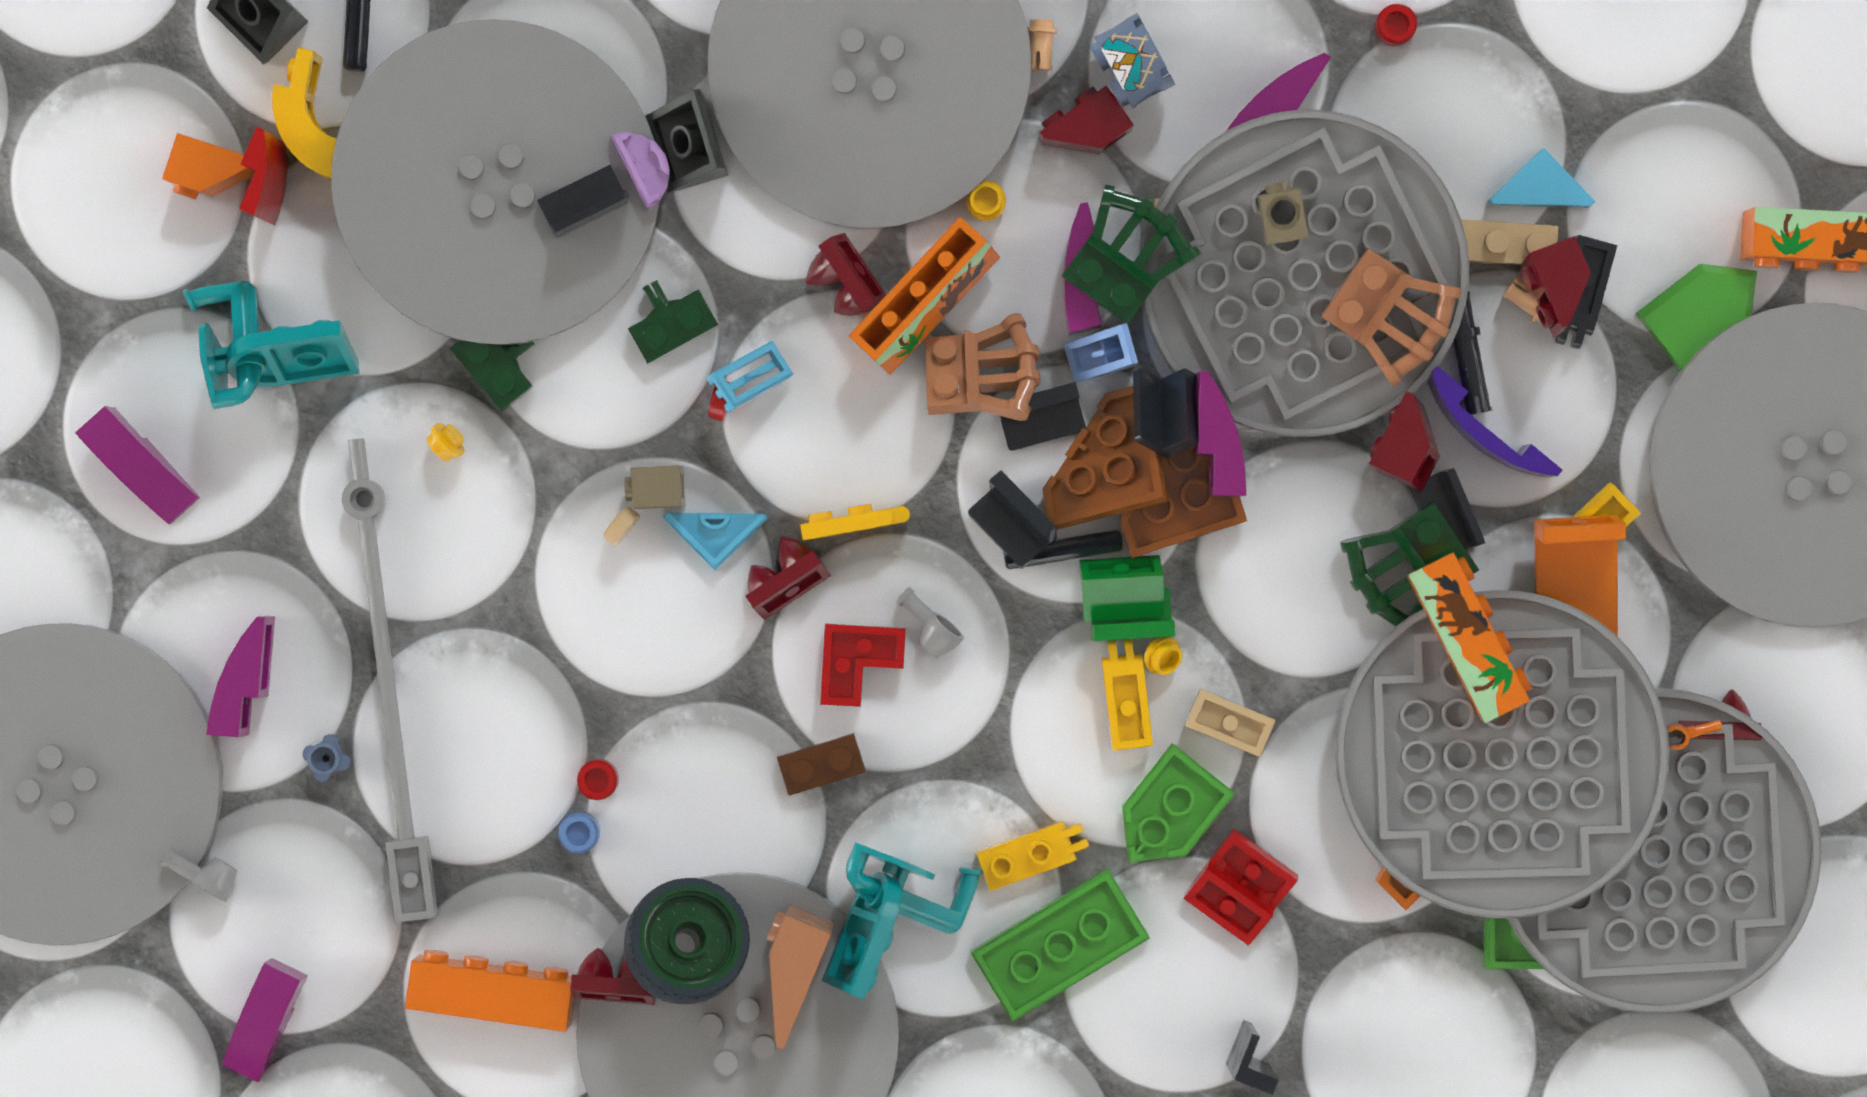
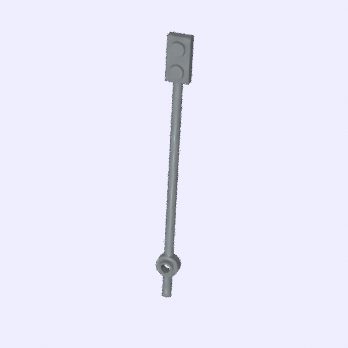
[342,438,438,923]

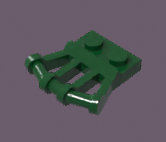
[1061,184,1201,324]
[1340,501,1479,627]

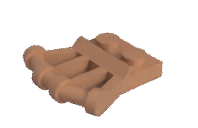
[1320,248,1462,387]
[925,313,1041,421]

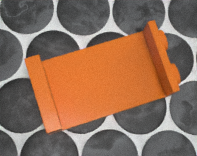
[1534,515,1626,637]

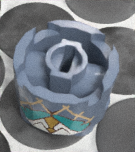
[1090,13,1176,109]

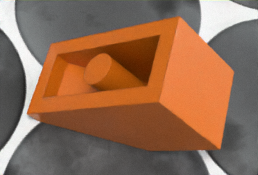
[162,133,254,200]

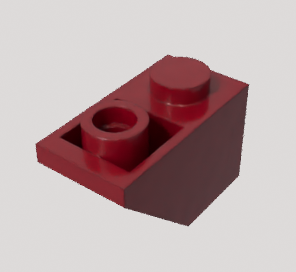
[1038,85,1134,155]
[1520,236,1591,338]
[1369,391,1440,492]

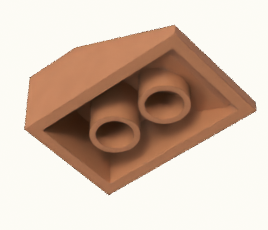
[766,904,834,1049]

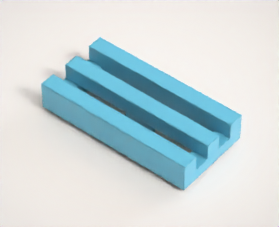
[706,341,794,413]

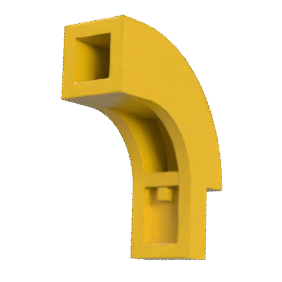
[272,48,337,180]

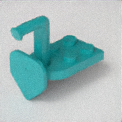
[183,281,360,409]
[821,842,983,1000]

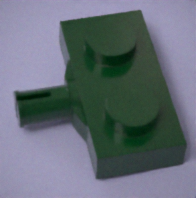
[628,280,719,364]
[450,340,535,412]

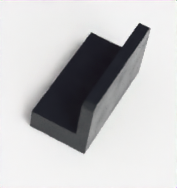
[537,165,629,238]
[1133,368,1198,458]
[999,382,1086,451]
[1409,468,1486,549]
[968,470,1057,569]
[1226,1020,1279,1095]

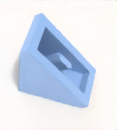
[1063,323,1138,383]

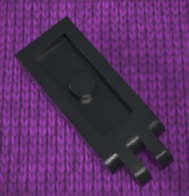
[1555,235,1618,349]

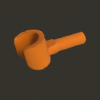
[1667,720,1722,750]

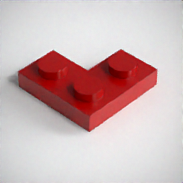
[820,623,906,707]

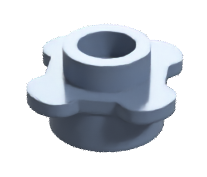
[302,734,351,782]

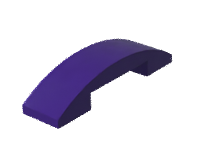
[1427,366,1563,477]

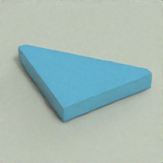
[1487,148,1595,208]
[663,512,768,570]

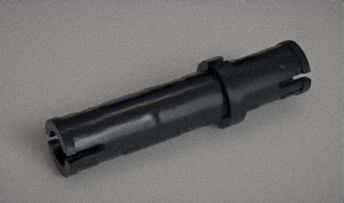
[1453,291,1492,415]

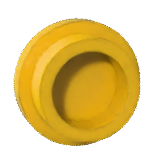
[966,180,1006,221]
[427,423,465,461]
[1144,637,1182,675]

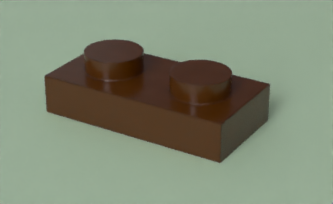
[777,733,866,796]

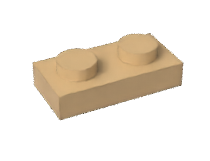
[1184,688,1276,757]

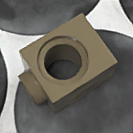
[1257,181,1309,245]
[624,465,685,509]

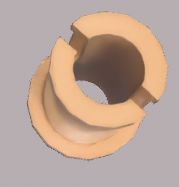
[1027,19,1057,71]
[1502,275,1540,322]

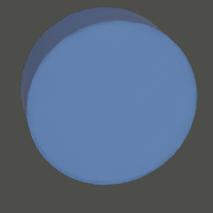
[558,812,600,853]

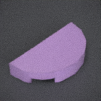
[610,132,670,210]

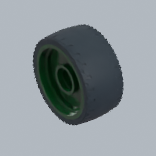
[624,878,750,1004]

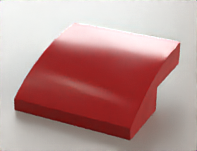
[239,127,287,225]
[1183,828,1298,946]

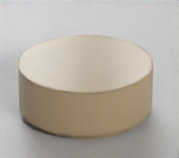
[603,507,640,546]

